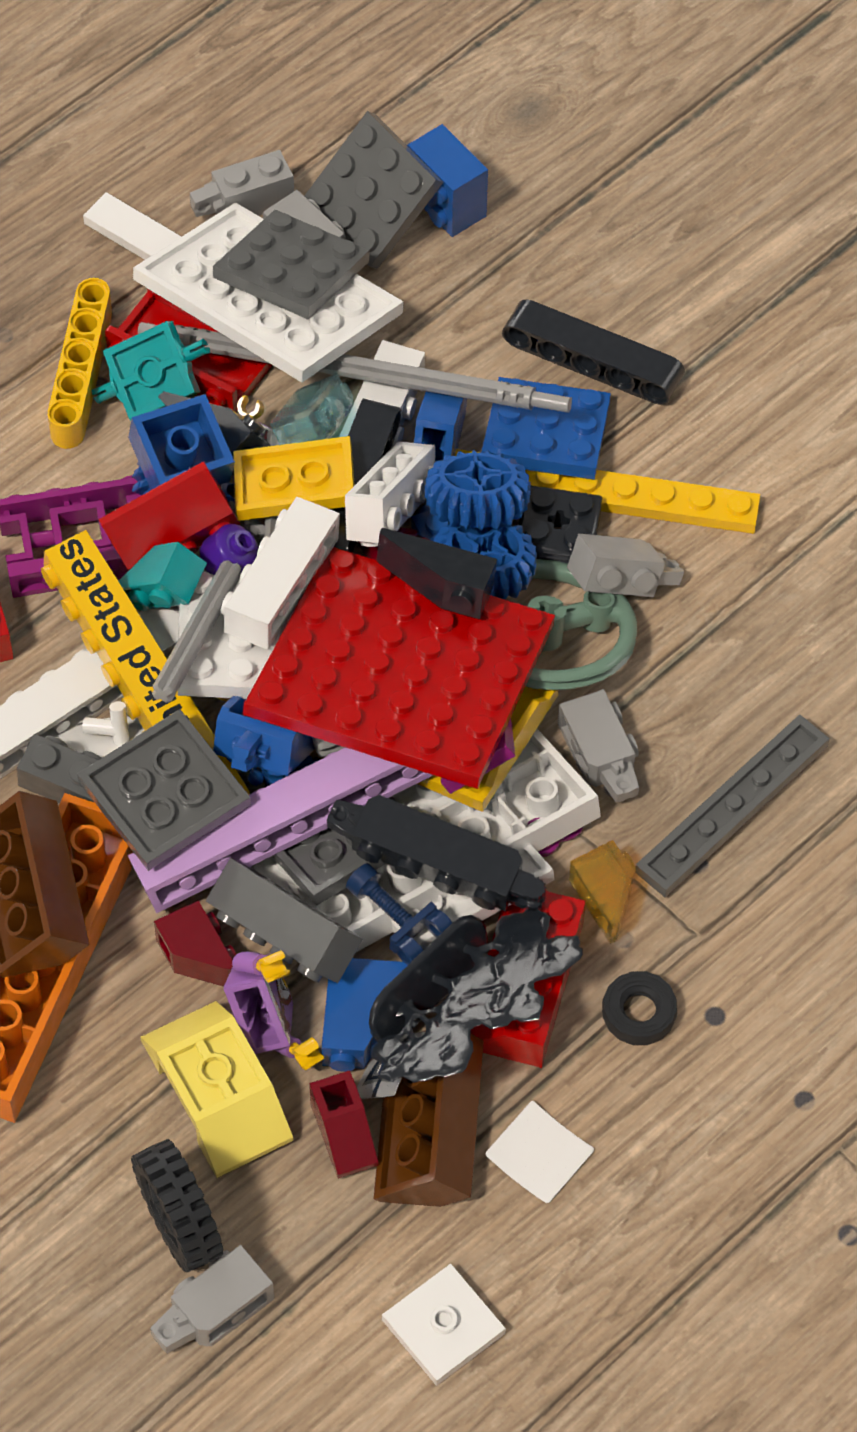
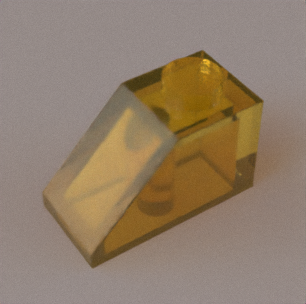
[569,840,636,944]

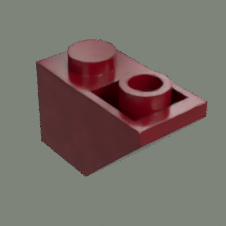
[154,900,237,987]
[309,1070,378,1179]

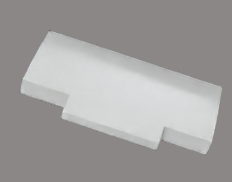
[250,729,601,952]

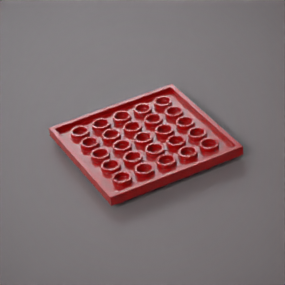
[243,547,555,789]

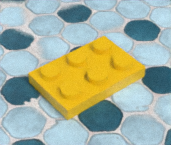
[233,436,355,521]

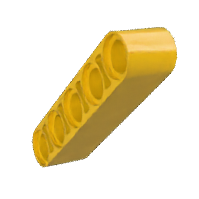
[48,278,112,449]

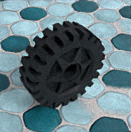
[131,1139,224,1273]

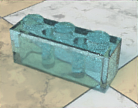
[270,373,353,445]

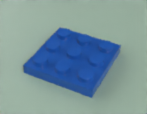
[481,377,611,480]

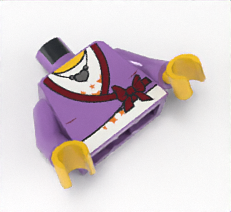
[224,950,325,1070]

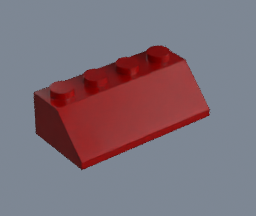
[470,891,586,1068]

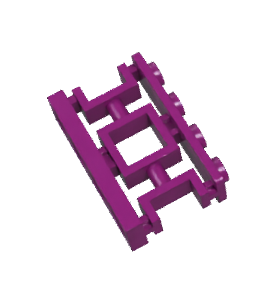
[0,475,141,598]

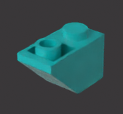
[118,542,207,611]

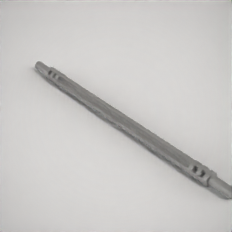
[138,322,572,413]

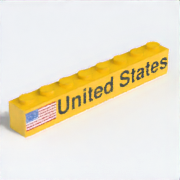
[41,530,250,795]

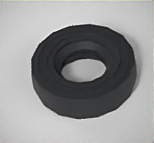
[602,971,677,1045]

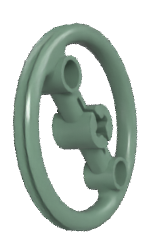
[525,559,637,690]

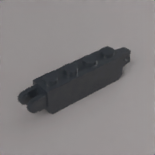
[327,795,546,912]

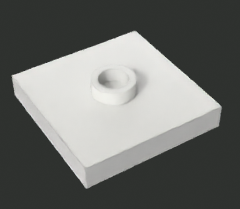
[382,1264,506,1386]

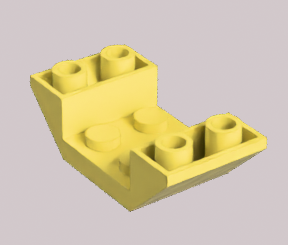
[141,1001,293,1178]

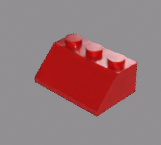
[98,461,240,571]

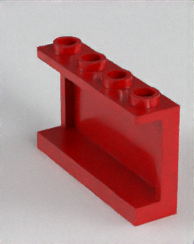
[105,288,272,412]

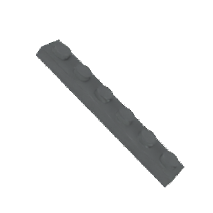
[635,714,830,898]

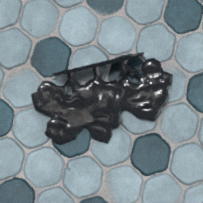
[369,909,583,1083]

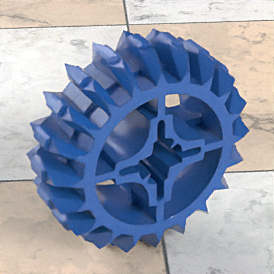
[424,450,531,531]
[434,522,537,600]

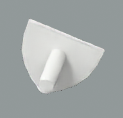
[58,701,144,758]

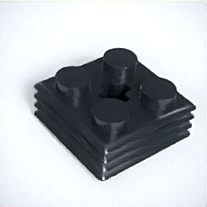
[519,485,602,563]

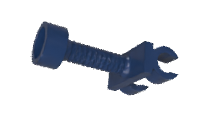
[346,863,453,965]

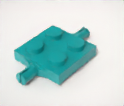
[92,321,210,421]

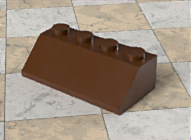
[0,791,89,978]
[373,1030,484,1207]

